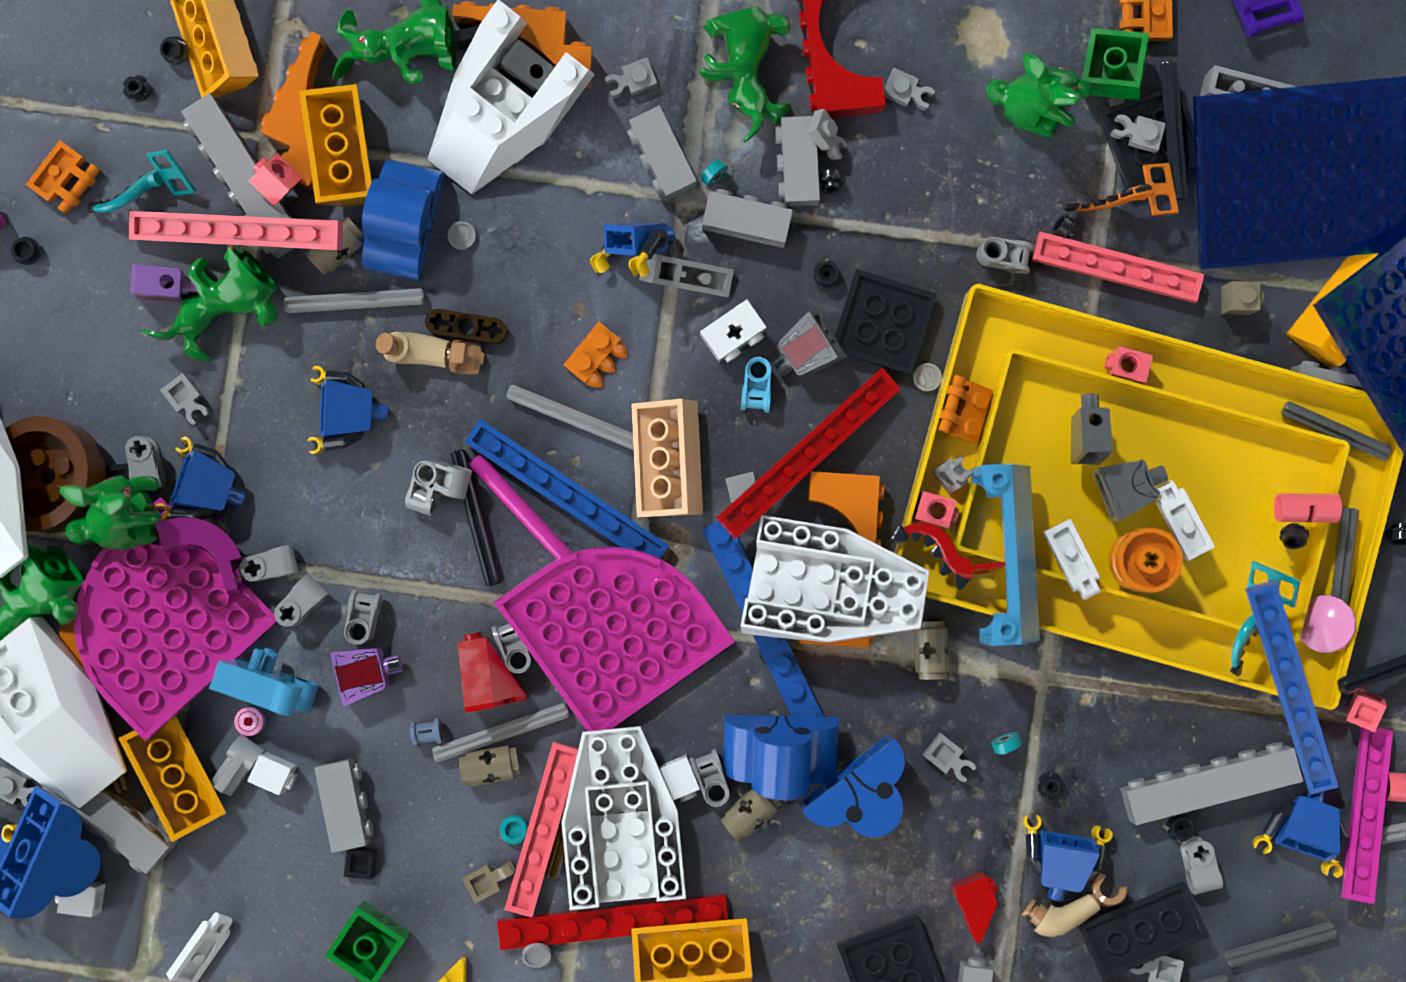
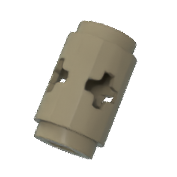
[306,216,365,275]
[914,621,950,680]
[459,745,521,787]
[721,788,783,841]

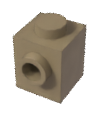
[1221,281,1264,315]

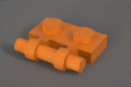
[1119,0,1173,41]
[25,140,101,215]
[939,375,993,444]

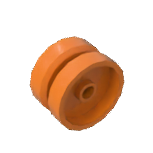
[1109,528,1183,592]

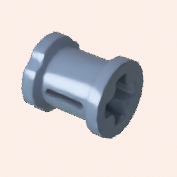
[410,718,443,747]

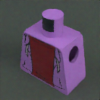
[130,264,199,303]
[330,648,403,706]

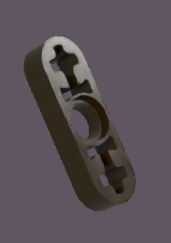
[425,309,508,345]

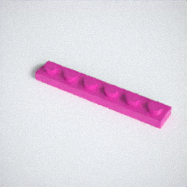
[1341,726,1393,904]

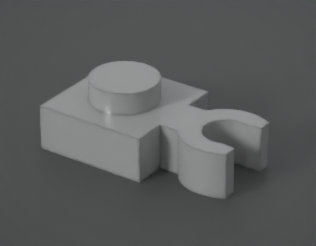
[605,57,658,98]
[884,68,935,110]
[807,109,847,161]
[1111,115,1166,153]
[160,373,211,426]
[932,457,973,494]
[922,732,976,782]
[0,765,42,807]
[1129,956,1184,982]

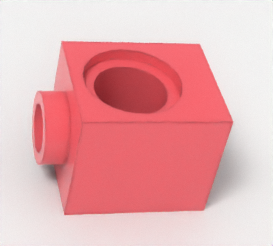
[249,153,302,206]
[1104,346,1153,384]
[912,491,959,529]
[1346,689,1387,732]

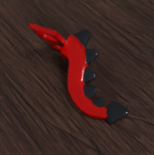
[890,522,1005,590]

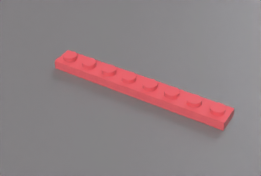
[129,211,343,251]

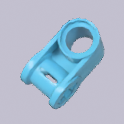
[741,357,771,413]

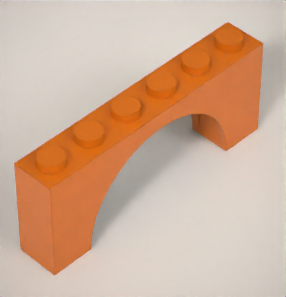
[799,471,884,648]

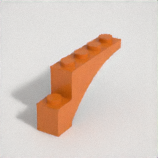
[452,1,593,88]
[260,31,327,192]

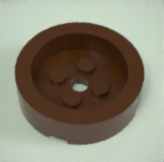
[5,416,106,534]

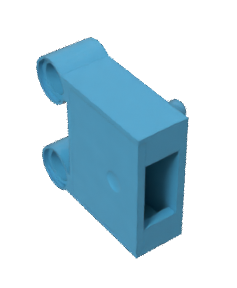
[209,648,319,716]

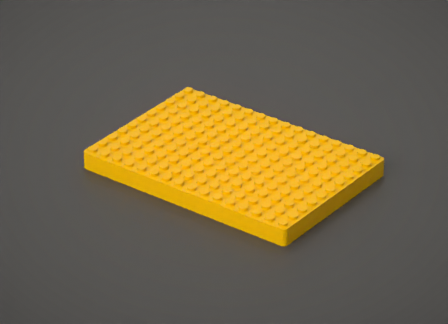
[894,284,1406,710]

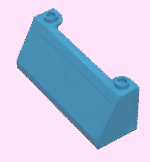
[971,464,1040,646]

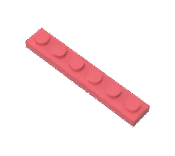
[1031,232,1204,303]
[504,742,579,918]

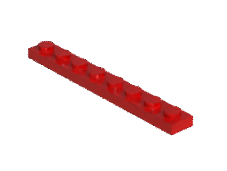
[715,368,901,539]
[497,894,728,950]

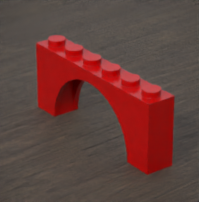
[796,0,885,118]

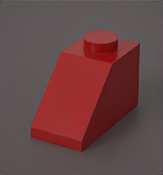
[950,871,998,944]

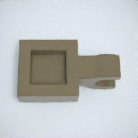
[462,860,516,904]

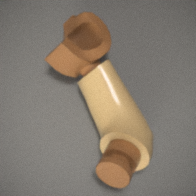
[376,332,484,375]
[1021,873,1127,937]

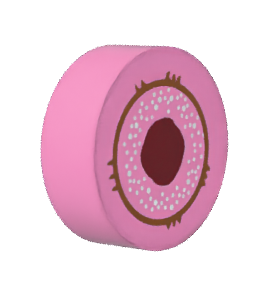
[234,707,265,736]

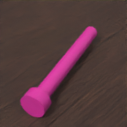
[469,454,573,559]

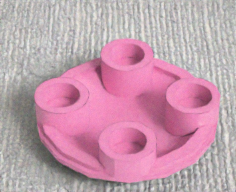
[1300,596,1355,652]

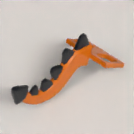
[1063,163,1179,216]

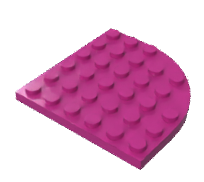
[75,497,278,742]
[494,547,735,731]

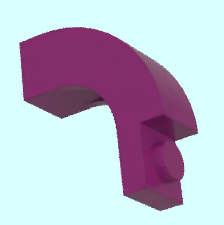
[156,517,243,596]

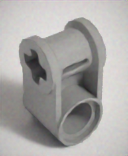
[976,237,1034,274]
[125,436,166,488]
[239,544,299,582]
[274,574,329,627]
[344,589,382,645]
[492,624,534,674]
[689,748,730,807]
[1180,835,1223,895]

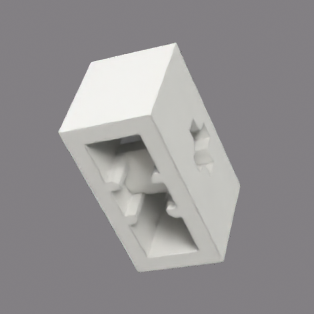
[700,299,766,363]

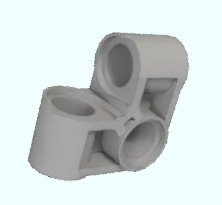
[405,460,472,517]

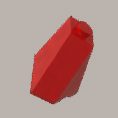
[457,632,529,713]

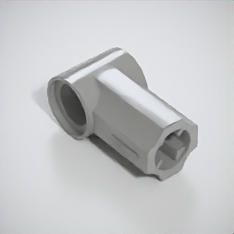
[210,734,265,796]

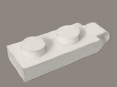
[1156,480,1215,560]
[1042,519,1100,600]
[166,913,232,982]

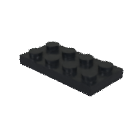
[1077,881,1210,981]

